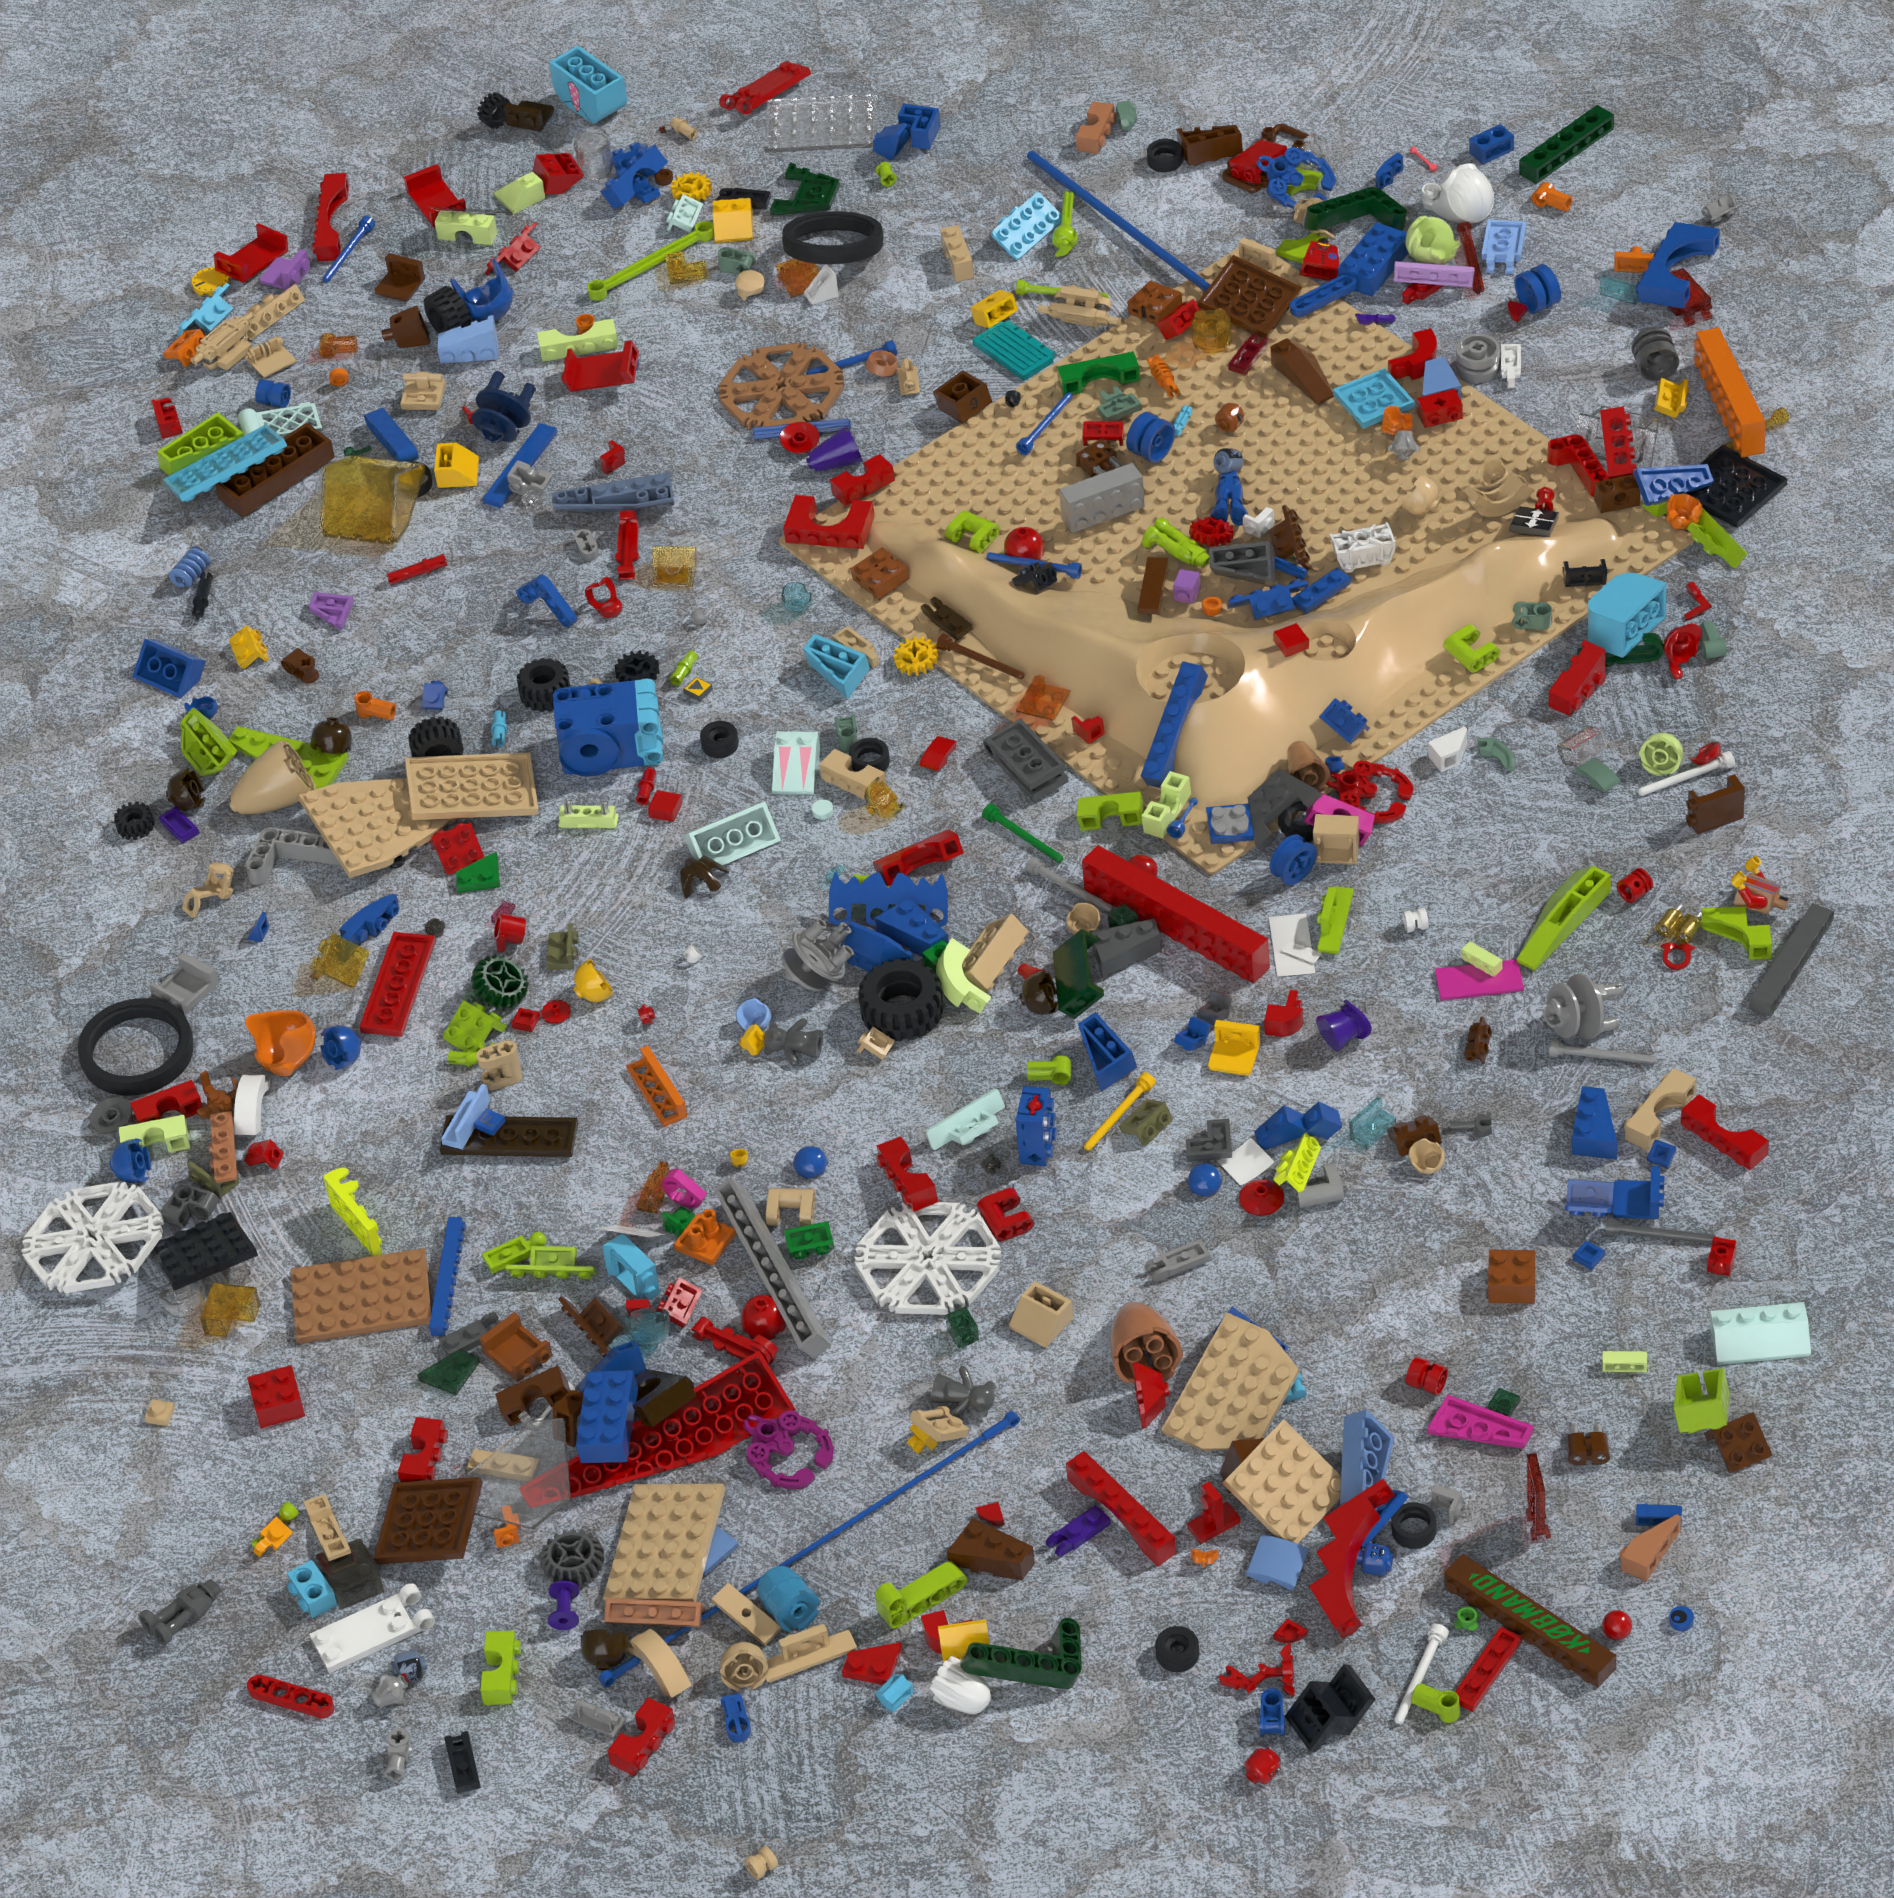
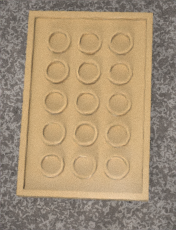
[405,752,538,820]
[603,1484,725,1604]

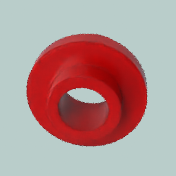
[637,1004,656,1025]

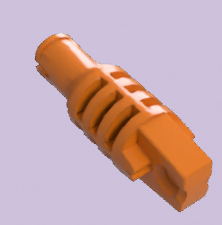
[1146,354,1180,398]

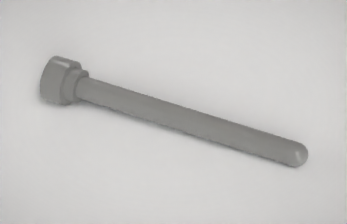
[1025,857,1113,913]
[1549,1039,1657,1065]

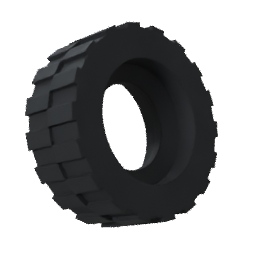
[1278,797,1314,842]

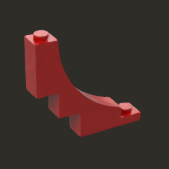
[1309,1478,1395,1639]

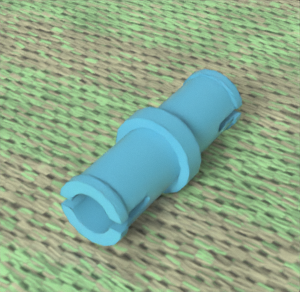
[491,710,507,748]

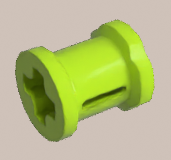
[875,162,897,187]

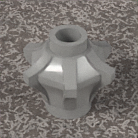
[1388,431,1420,460]
[371,1673,408,1708]

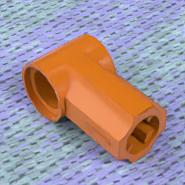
[1531,182,1573,212]
[354,691,397,720]

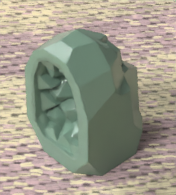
[1115,100,1138,131]

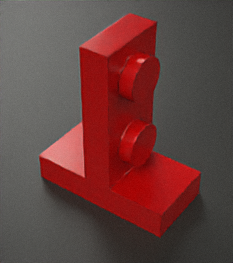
[1187,1481,1241,1544]

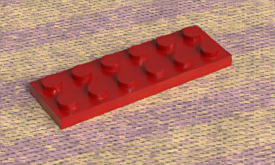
[359,932,436,1037]

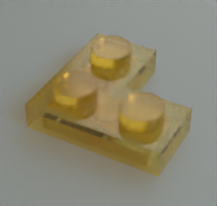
[665,252,708,285]

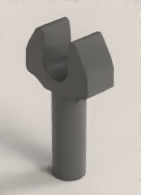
[1450,1114,1492,1137]

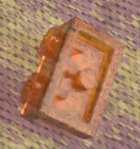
[636,1161,670,1214]

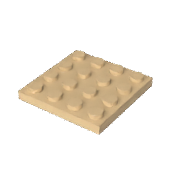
[1222,1419,1341,1544]

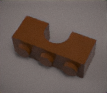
[495,1365,570,1427]

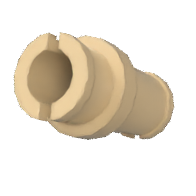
[670,117,698,140]

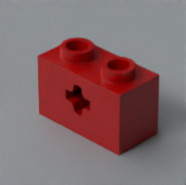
[1417,389,1463,428]

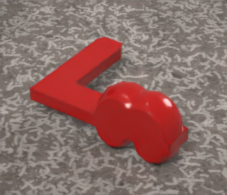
[1684,582,1712,620]

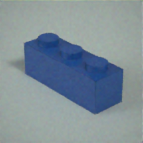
[1636,1504,1682,1526]

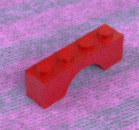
[873,829,964,886]
[1681,1094,1769,1170]
[875,1136,938,1212]

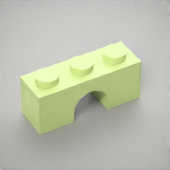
[435,211,497,245]
[1142,771,1191,839]
[118,1115,190,1153]

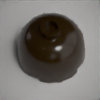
[310,717,352,754]
[166,768,205,811]
[1019,970,1058,1015]
[580,1630,629,1671]

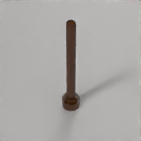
[936,633,1025,680]

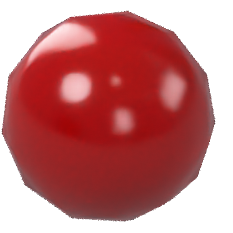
[1602,1610,1632,1641]

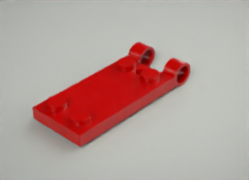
[719,61,811,115]

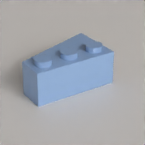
[438,315,499,364]

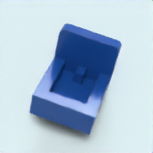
[422,681,448,710]
[1174,1016,1210,1051]

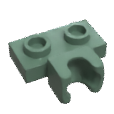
[1097,386,1142,421]

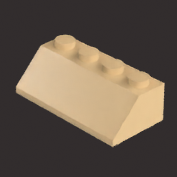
[962,913,1029,993]

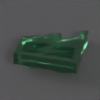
[417,1349,480,1395]

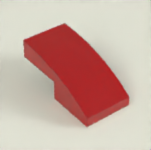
[919,736,957,771]

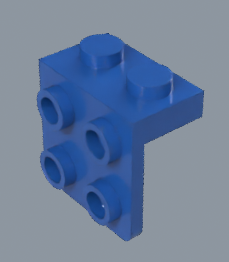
[1613,1166,1665,1219]
[1565,1179,1614,1217]

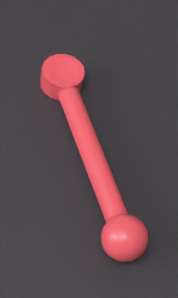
[1410,146,1437,172]

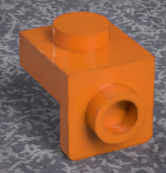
[493,1506,521,1547]

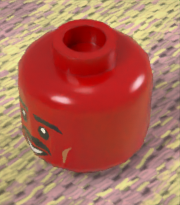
[1244,1747,1281,1784]

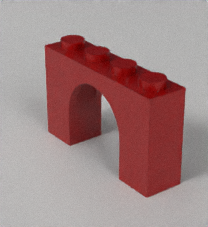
[783,495,875,549]

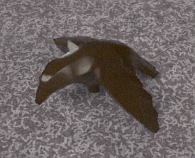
[680,855,729,899]

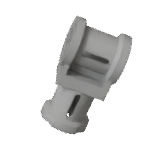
[383,1728,412,1781]

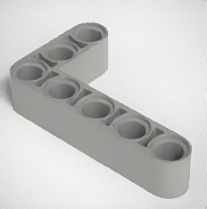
[246,827,340,885]

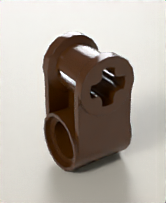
[281,648,319,683]

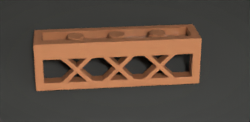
[604,1598,705,1628]

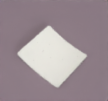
[1217,1138,1274,1185]

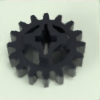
[615,650,660,682]

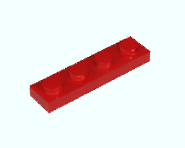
[1455,1627,1522,1712]

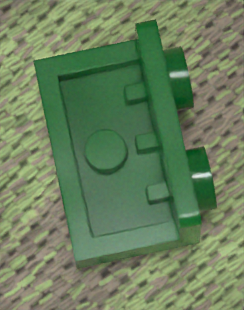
[784,1221,834,1260]

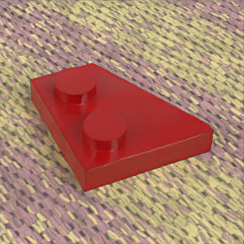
[842,1642,902,1685]

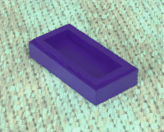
[158,807,200,844]

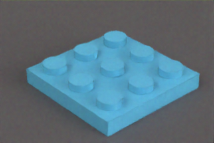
[1333,368,1415,429]

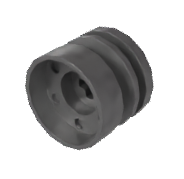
[1631,327,1679,381]

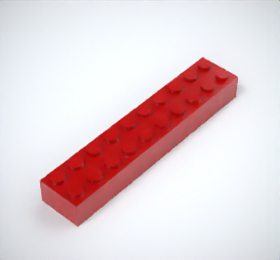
[1082,845,1270,984]

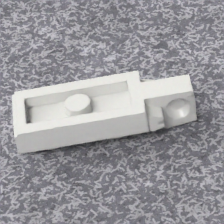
[1501,344,1521,388]

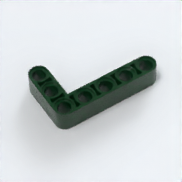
[1304,187,1407,231]
[960,1618,1082,1689]

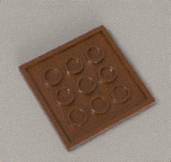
[1198,255,1302,338]
[373,1477,483,1564]

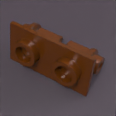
[1464,1016,1492,1064]

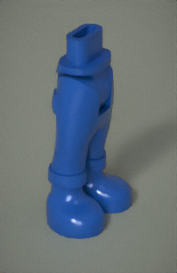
[1210,471,1248,526]

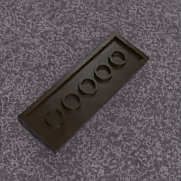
[440,1115,578,1157]

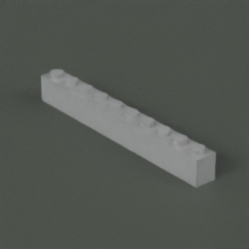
[714,1177,832,1359]

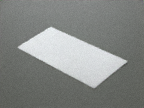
[1269,913,1315,977]

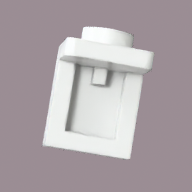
[1243,507,1275,539]

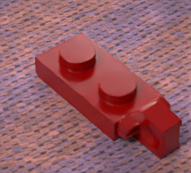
[1402,283,1445,305]

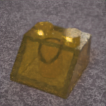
[652,546,697,587]

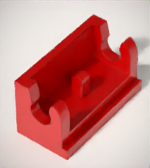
[151,398,183,439]
[1082,421,1125,446]

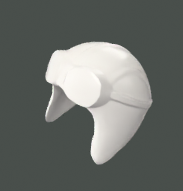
[1432,163,1494,224]

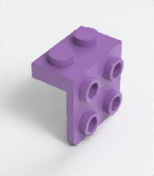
[260,249,310,290]

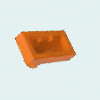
[1614,246,1654,273]

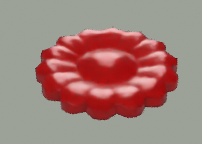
[541,1000,571,1024]

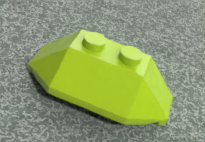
[180,707,237,777]

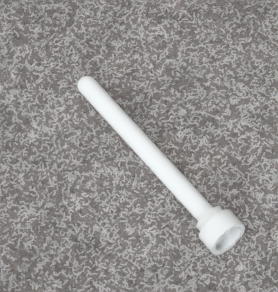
[1638,751,1735,796]
[1394,1624,1449,1724]

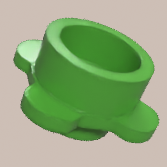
[1454,1607,1481,1631]

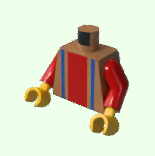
[1731,855,1789,914]

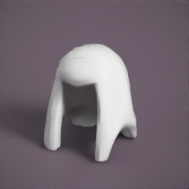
[930,1656,991,1714]

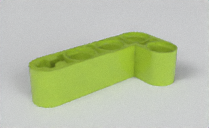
[875,1561,968,1629]

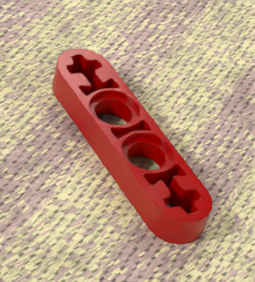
[247,1675,335,1718]

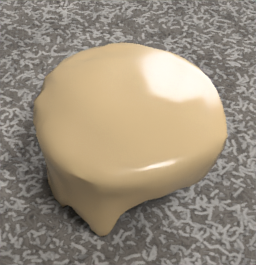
[735,270,765,301]

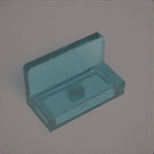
[1600,275,1639,305]
[1349,1096,1396,1150]

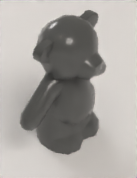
[763,1018,823,1066]
[931,1366,995,1417]

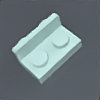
[666,194,703,233]

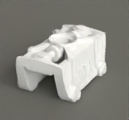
[1329,522,1396,573]

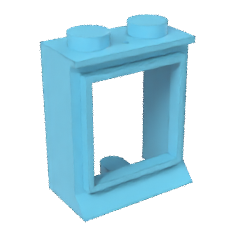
[602,1233,660,1300]

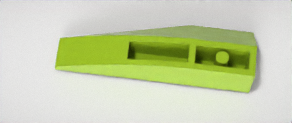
[1517,866,1611,971]

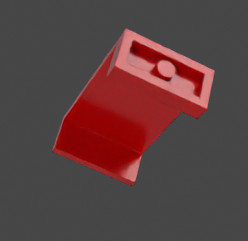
[403,164,466,228]
[213,223,289,283]
[561,340,639,392]

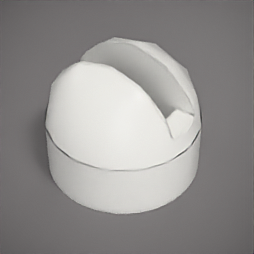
[684,944,703,963]

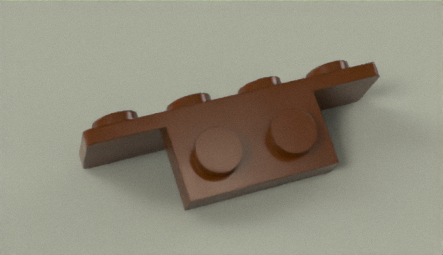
[1269,505,1311,571]
[558,1296,624,1357]

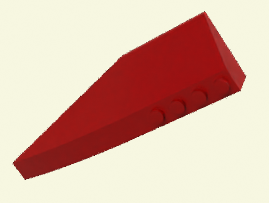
[519,1350,796,1510]

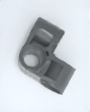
[161,1184,219,1228]

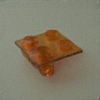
[775,258,820,298]
[1016,675,1071,721]

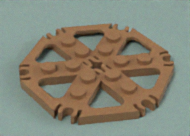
[719,343,844,430]

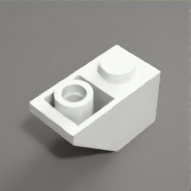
[1428,727,1467,772]

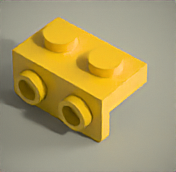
[1654,378,1689,419]
[229,625,269,669]

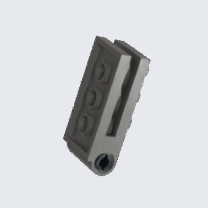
[983,719,1069,802]

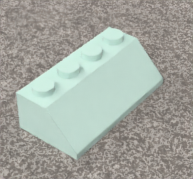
[683,801,781,870]
[1710,1302,1811,1365]

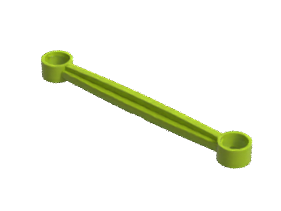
[587,221,715,301]

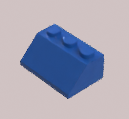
[132,639,206,698]

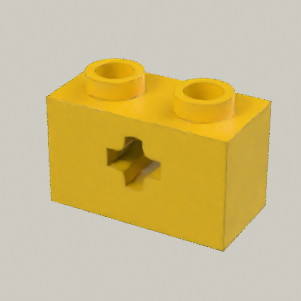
[970,289,1018,329]

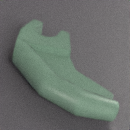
[1477,737,1516,771]

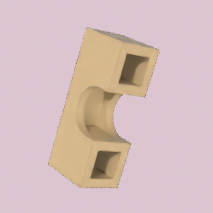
[940,225,974,282]
[819,749,887,803]

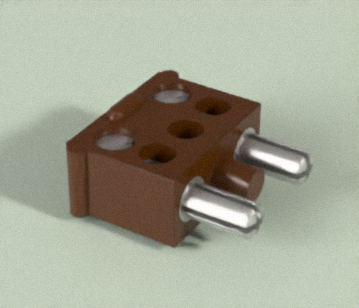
[1076,439,1123,477]

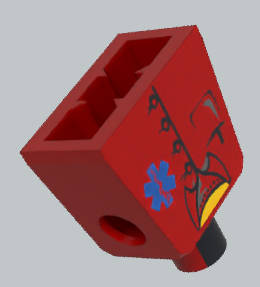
[1300,238,1340,281]

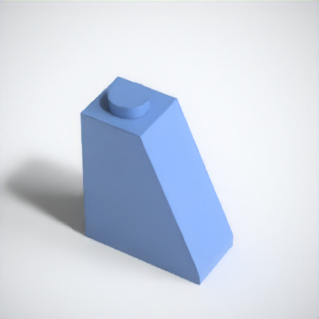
[1422,357,1461,400]

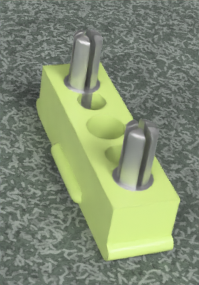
[558,799,619,828]

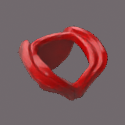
[585,577,622,618]

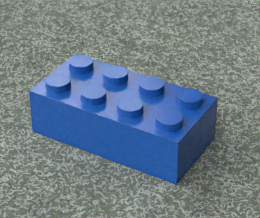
[1338,222,1409,297]
[576,1370,638,1463]

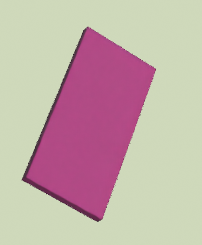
[1435,959,1524,1001]

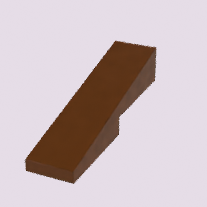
[1138,557,1168,614]

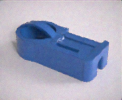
[720,1693,751,1742]

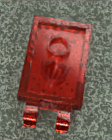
[1667,268,1713,327]
[1526,1453,1551,1541]

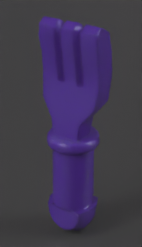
[1355,313,1396,325]

